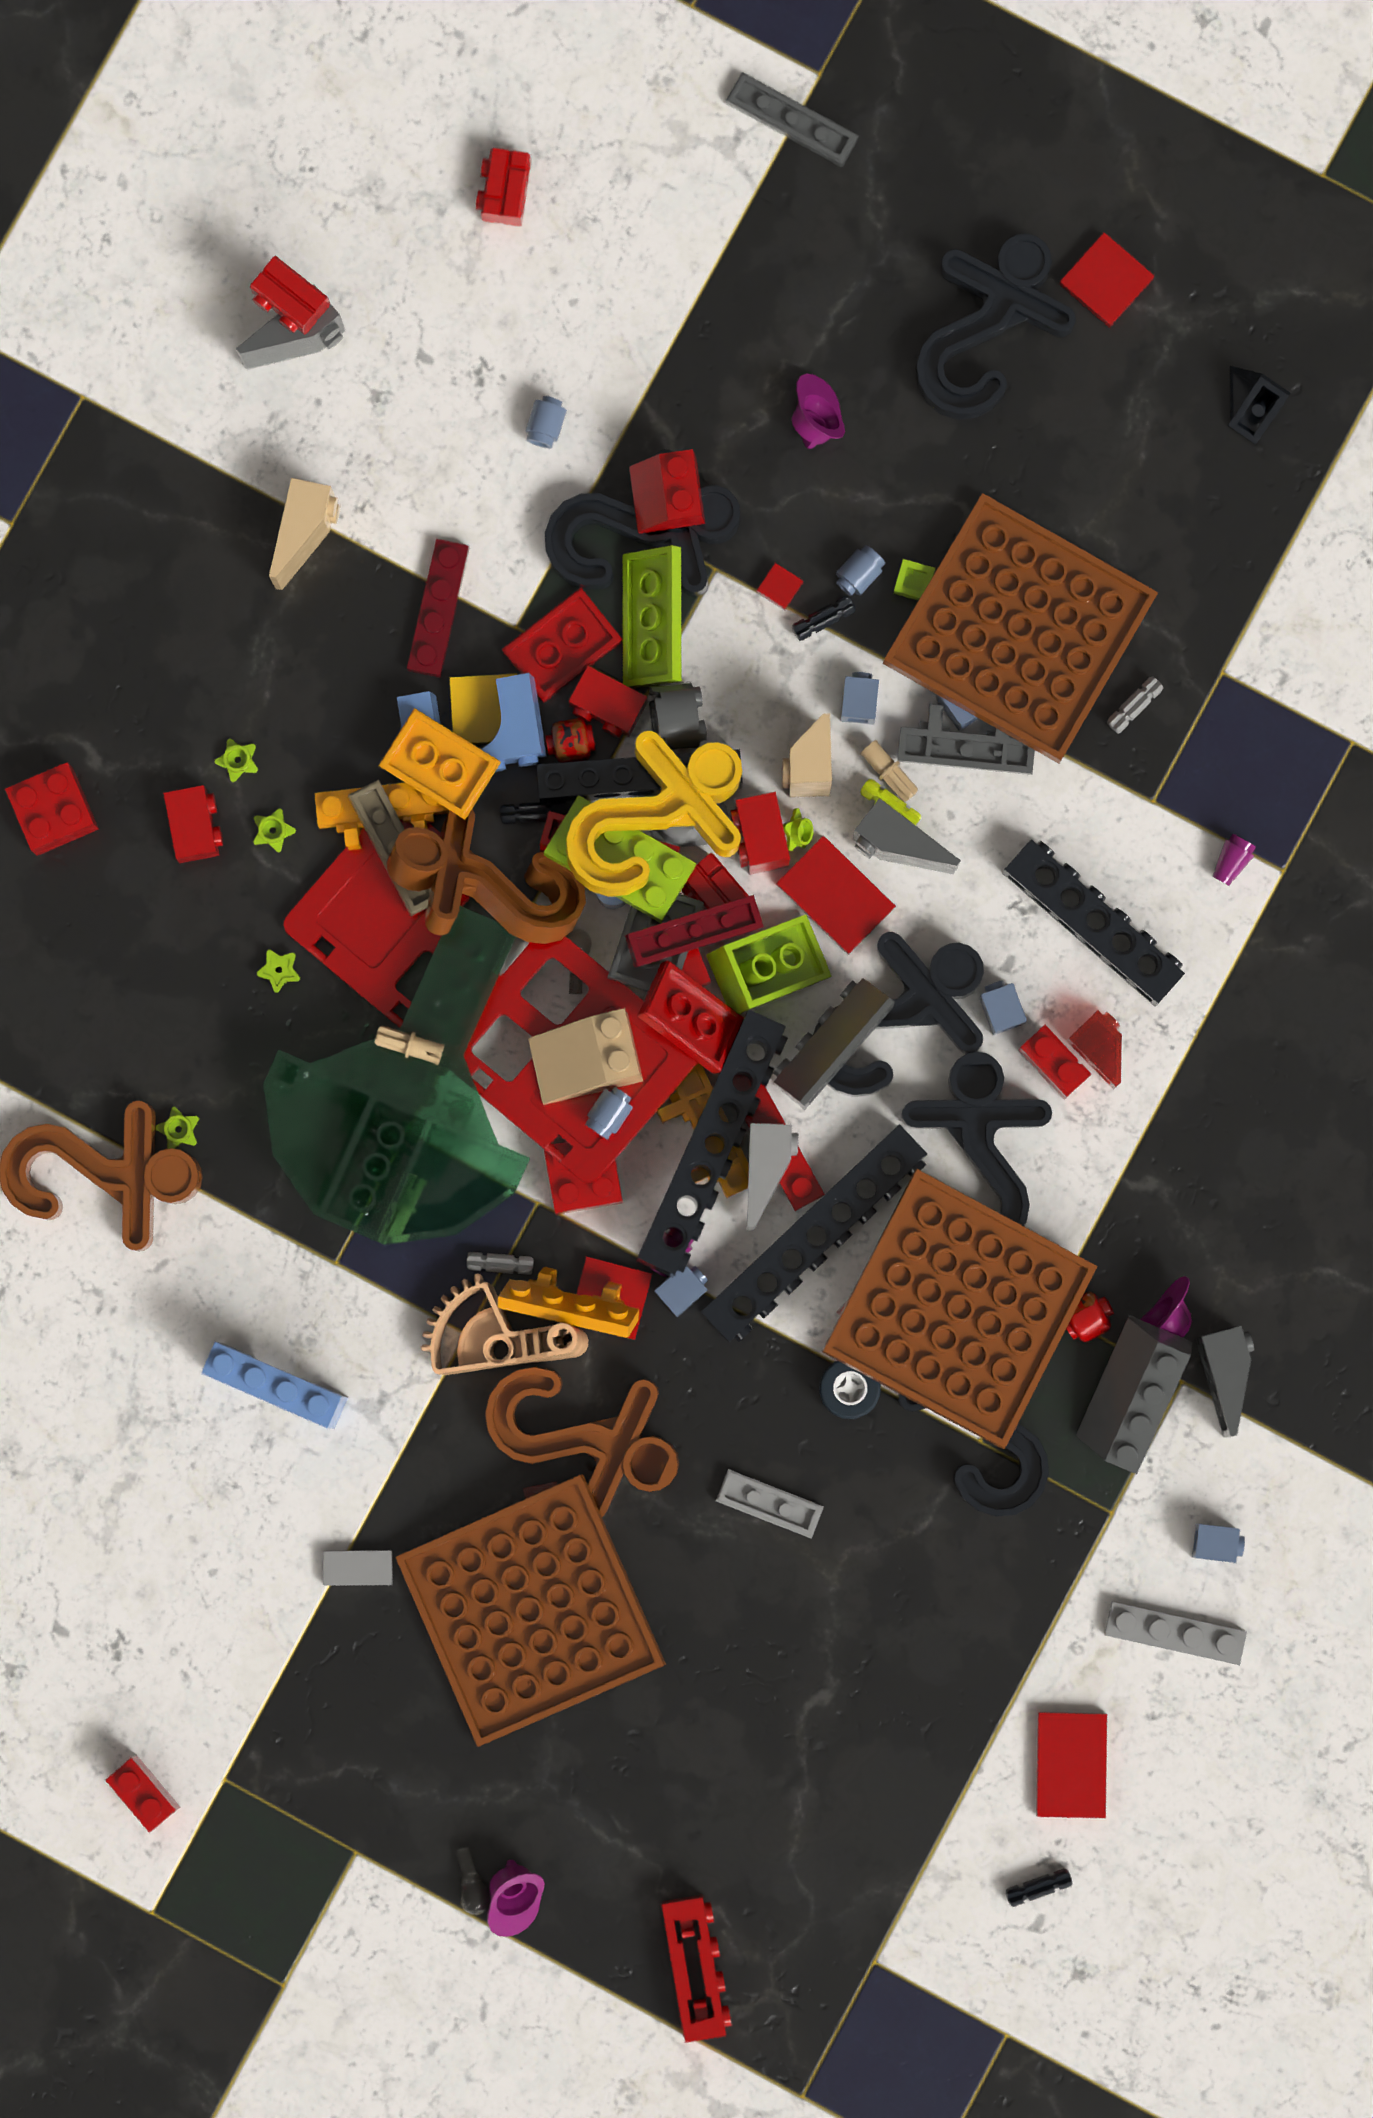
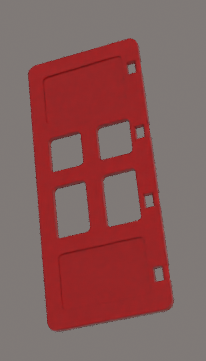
[284,819,698,1183]

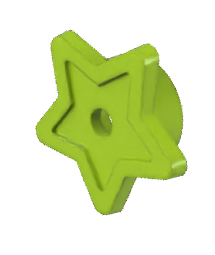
[215,739,258,782]
[783,808,813,851]
[253,809,296,852]
[256,950,300,993]
[156,1107,199,1149]

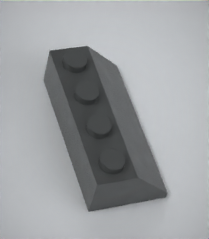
[773,978,895,1110]
[1076,1315,1193,1474]

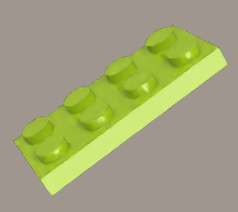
[623,545,682,689]
[544,795,696,923]

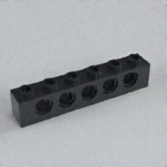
[537,749,743,803]
[1002,839,1185,1007]

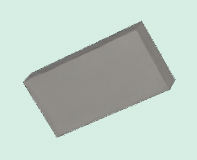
[323,1550,393,1586]

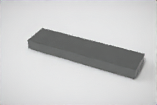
[726,72,859,167]

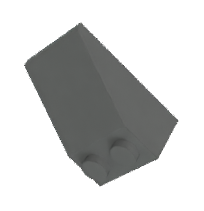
[236,284,345,369]
[853,798,961,874]
[1195,1326,1254,1437]

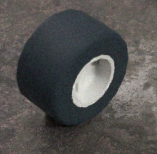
[819,1361,881,1419]

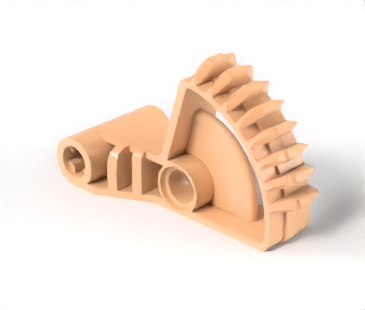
[421,1273,589,1375]

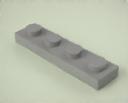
[1104,1601,1247,1665]

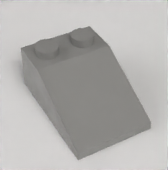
[747,1123,798,1230]

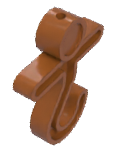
[386,810,586,944]
[0,1101,203,1252]
[485,1367,679,1517]

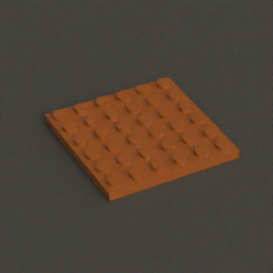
[882,493,1158,764]
[821,1169,1097,1449]
[395,1474,666,1747]

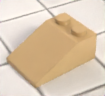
[269,478,340,590]
[528,1008,643,1105]

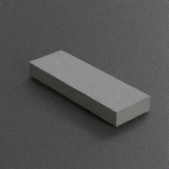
[716,1469,824,1539]

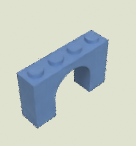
[397,673,547,772]
[201,1342,348,1429]

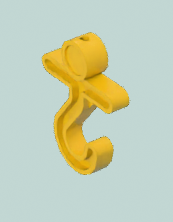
[566,731,742,897]

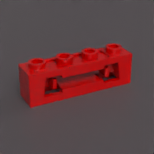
[662,1894,732,2043]

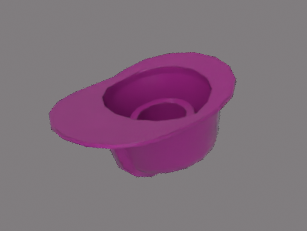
[791,374,845,449]
[1140,1276,1192,1338]
[488,1859,545,1937]

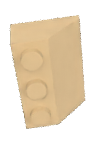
[782,714,832,797]

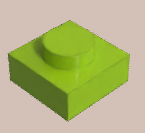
[894,559,935,600]

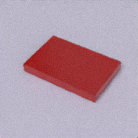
[502,588,623,703]
[776,835,896,955]
[637,960,744,1074]
[1036,1712,1107,1818]

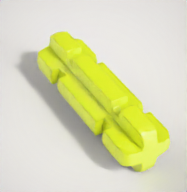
[860,779,921,825]

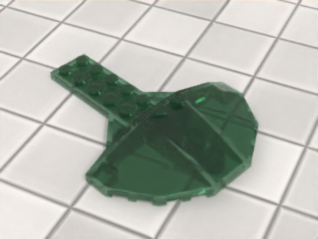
[263,906,530,1245]

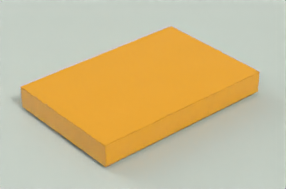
[378,708,501,820]

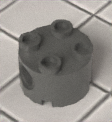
[649,681,707,750]

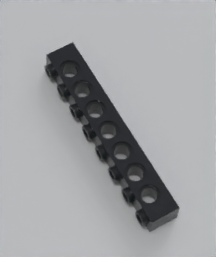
[636,1009,788,1278]
[701,1124,928,1342]

